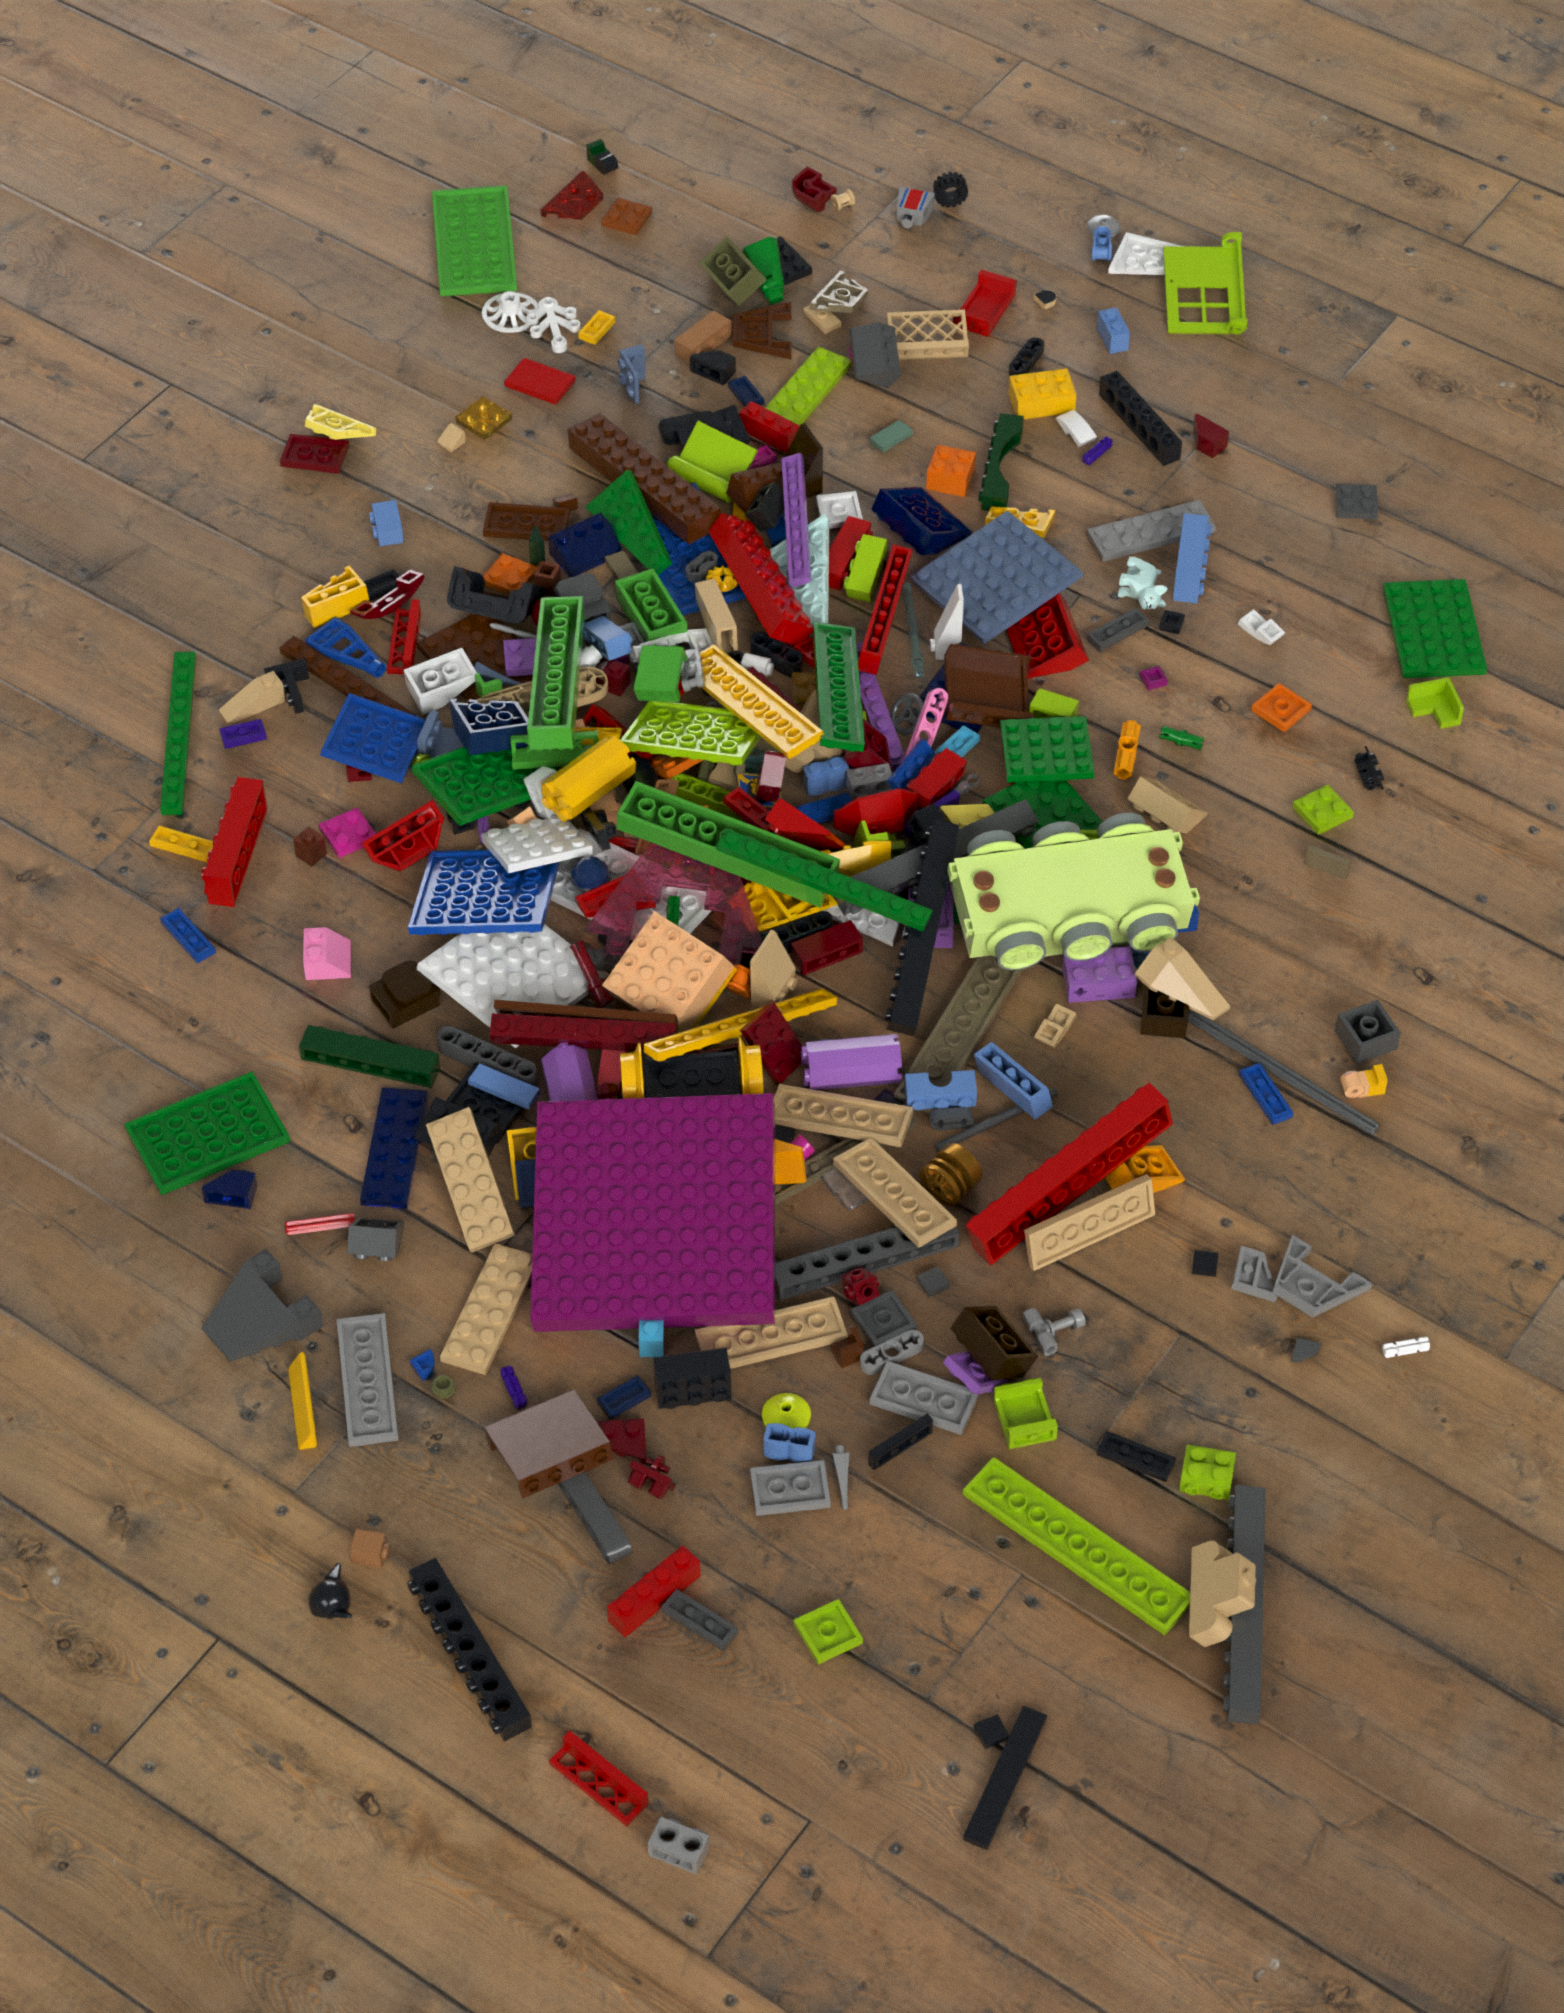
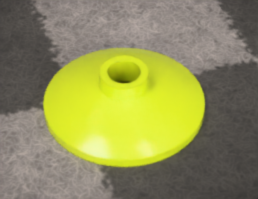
[762,1393,811,1429]

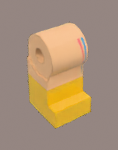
[1340,1064,1388,1098]

